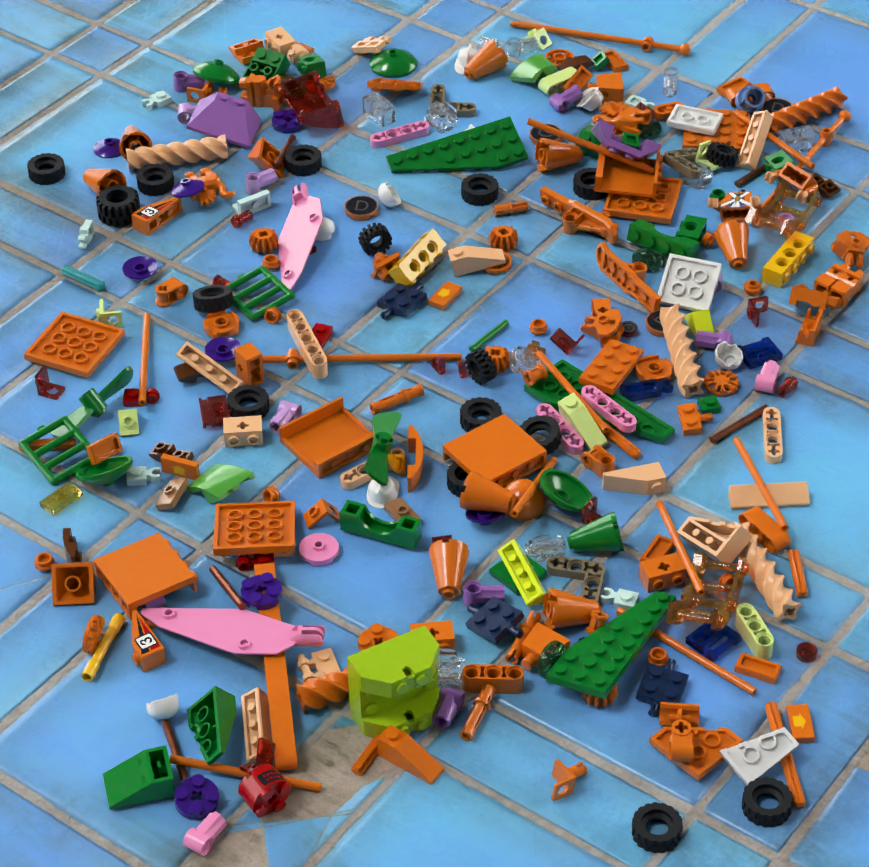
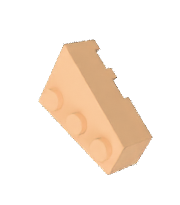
[677,516,752,568]

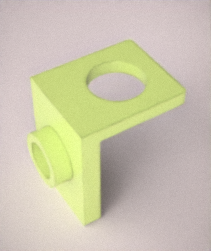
[522,27,552,50]
[695,140,722,171]
[96,299,123,327]
[118,409,139,436]

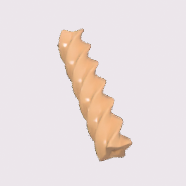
[126,135,228,173]
[660,303,704,398]
[731,522,803,621]

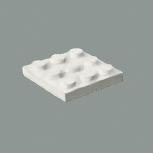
[658,253,722,311]

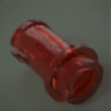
[231,210,253,228]
[776,376,798,398]

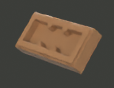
[155,477,189,511]
[384,497,422,521]

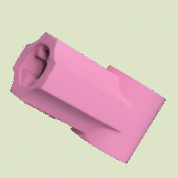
[754,360,780,394]
[183,811,227,856]

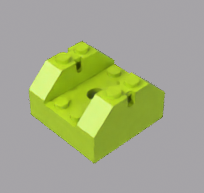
[347,625,440,738]

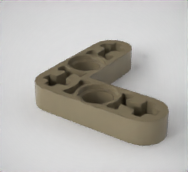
[430,84,476,118]
[663,148,702,179]
[547,556,605,603]

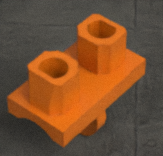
[370,252,401,282]
[659,702,700,727]

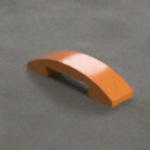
[407,425,424,492]

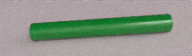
[469,320,509,352]

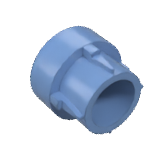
[735,85,766,114]

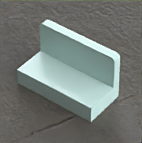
[232,189,271,218]

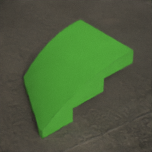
[509,54,557,83]
[187,464,256,504]

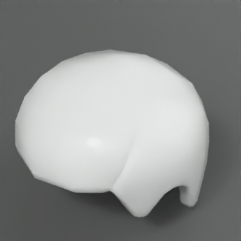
[378,182,401,208]
[315,217,335,241]
[715,341,743,370]
[146,693,179,720]

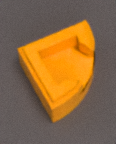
[387,454,405,475]

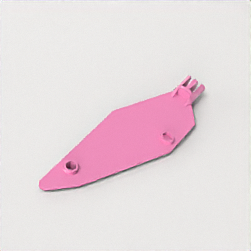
[278,183,323,290]
[140,608,325,655]

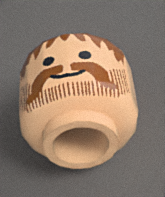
[286,44,309,66]

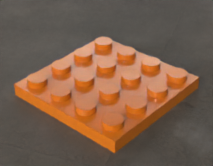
[682,108,750,154]
[603,176,683,225]
[24,311,125,378]
[213,501,295,556]

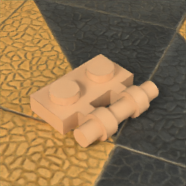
[351,36,392,54]
[297,648,341,683]

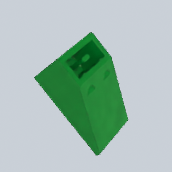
[238,47,291,90]
[103,745,175,810]

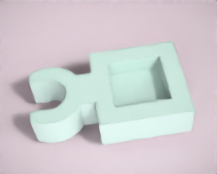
[141,90,172,111]
[624,95,655,111]
[77,219,94,249]
[127,466,161,486]
[600,587,639,610]

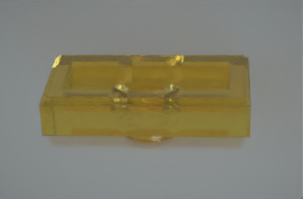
[40,482,83,516]

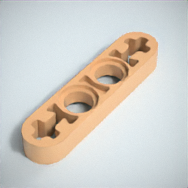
[762,407,783,464]
[340,447,405,490]

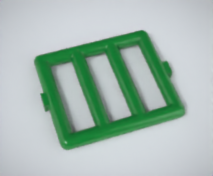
[226,265,295,321]
[18,416,91,485]

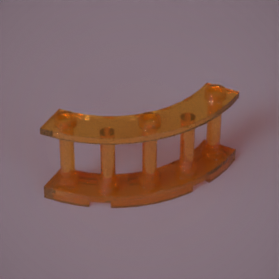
[744,179,822,239]
[666,551,749,631]

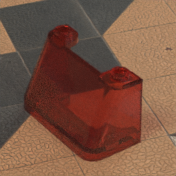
[280,70,344,129]

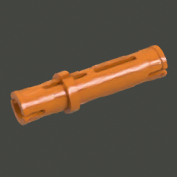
[369,384,424,415]
[505,610,541,664]
[460,684,496,742]

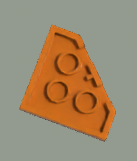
[367,78,424,92]
[649,726,743,781]

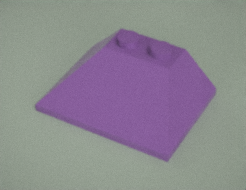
[186,92,261,149]
[591,119,662,161]

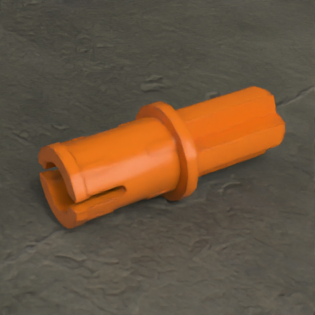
[493,201,528,216]

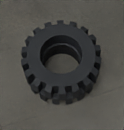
[96,185,140,227]

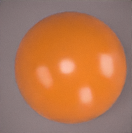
[505,479,545,520]

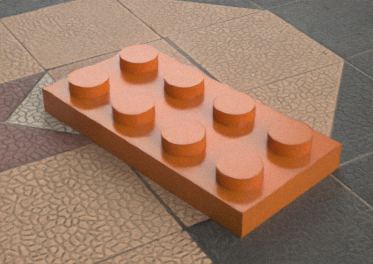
[579,338,644,395]

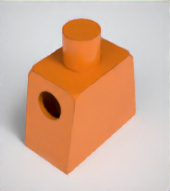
[587,72,624,102]
[521,622,570,671]

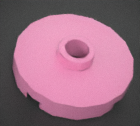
[299,533,339,566]

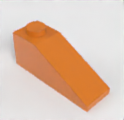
[377,724,444,785]

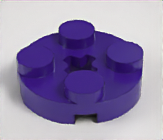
[272,108,304,134]
[241,572,283,610]
[174,774,219,820]

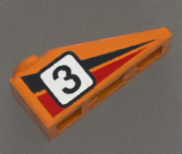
[131,197,183,236]
[131,609,166,672]

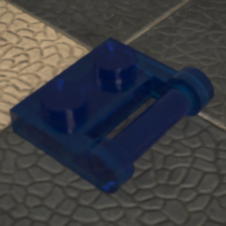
[737,337,783,369]
[685,616,742,662]

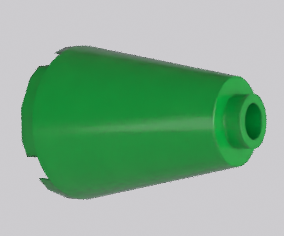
[567,512,624,552]

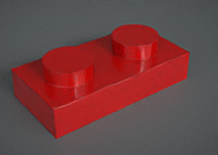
[312,323,333,350]

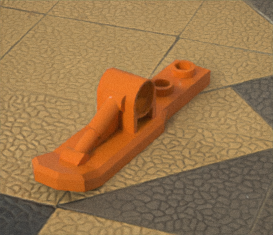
[540,186,618,244]
[596,242,661,312]

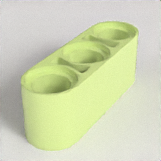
[538,67,577,97]
[735,603,774,660]

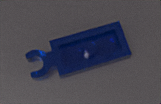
[620,379,673,402]

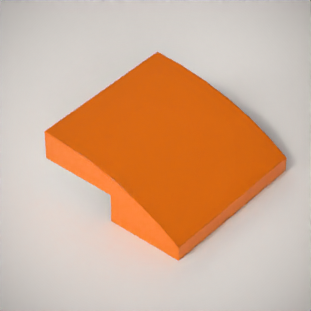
[228,38,269,65]

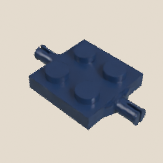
[377,282,427,320]
[465,596,524,644]
[636,658,689,717]

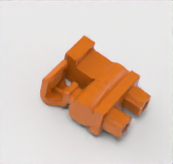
[239,74,284,111]
[789,284,841,310]

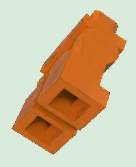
[813,263,865,307]

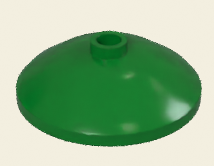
[370,48,417,78]
[192,59,240,84]
[75,455,133,487]
[540,469,593,513]

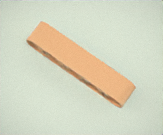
[286,309,328,379]

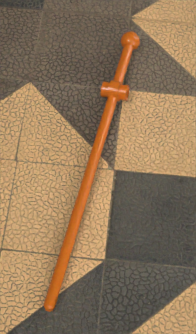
[510,21,691,56]
[754,110,851,220]
[262,348,462,369]

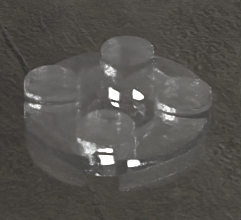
[425,102,458,133]
[679,162,713,190]
[509,346,543,375]
[525,535,566,562]
[438,649,466,686]

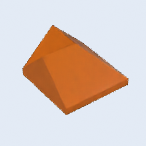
[247,137,285,178]
[51,562,96,605]

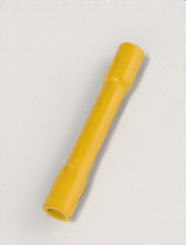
[81,613,125,682]

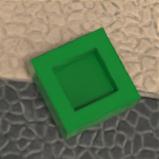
[591,50,610,71]
[621,132,640,150]
[697,395,721,414]

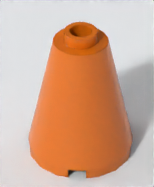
[464,40,508,80]
[119,125,152,160]
[535,138,583,172]
[83,168,127,195]
[714,219,749,269]
[459,471,517,513]
[429,539,469,598]
[542,588,602,630]

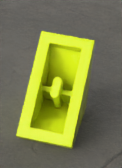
[684,309,714,337]

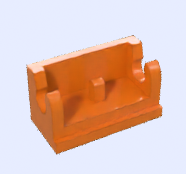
[795,308,824,347]

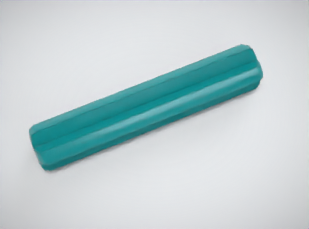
[61,265,105,291]

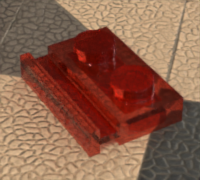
[199,395,230,429]

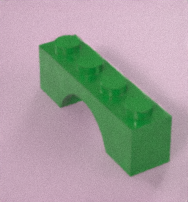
[627,219,700,258]
[339,500,422,550]

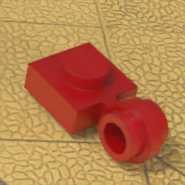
[123,388,160,407]
[236,553,275,571]

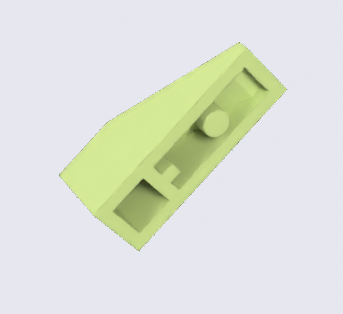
[558,392,608,450]

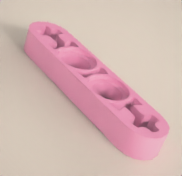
[370,121,430,148]
[581,385,637,433]
[536,403,584,455]

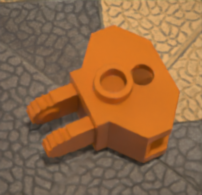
[831,230,869,269]
[580,309,624,347]

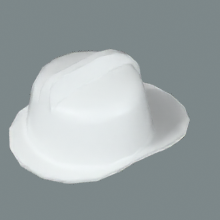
[455,44,478,75]
[575,87,604,112]
[366,476,400,509]

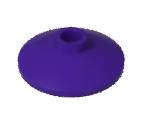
[93,138,121,158]
[171,178,205,198]
[122,256,158,280]
[205,337,241,362]
[465,510,505,526]

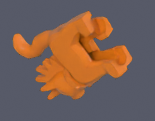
[592,101,651,135]
[184,168,235,207]

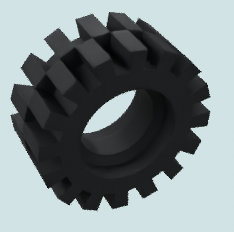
[706,142,739,168]
[358,223,392,257]
[465,348,497,385]

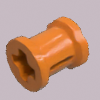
[522,363,548,386]
[585,610,609,634]

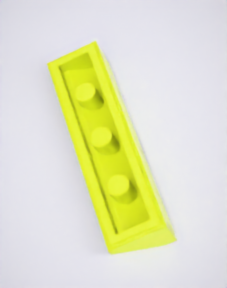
[498,539,546,607]

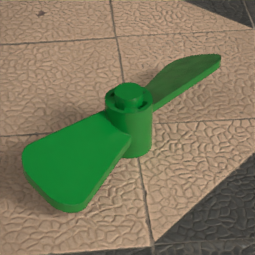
[50,366,133,438]
[364,412,402,486]

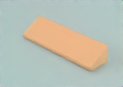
[736,110,773,170]
[175,341,245,394]
[728,482,810,509]
[241,687,274,764]

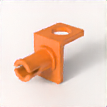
[551,759,587,801]

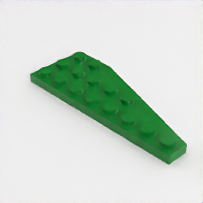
[386,116,528,173]
[524,359,675,443]
[546,591,676,699]

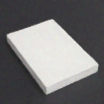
[666,104,723,136]

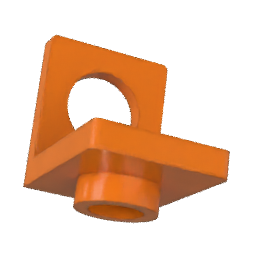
[186,81,213,103]
[303,498,340,529]

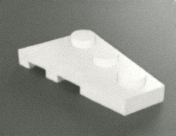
[719,727,799,785]

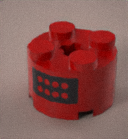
[238,763,292,818]

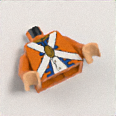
[764,161,818,204]
[708,189,761,222]

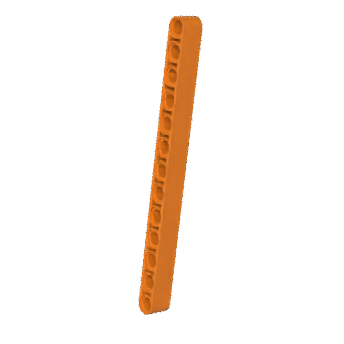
[254,562,298,771]

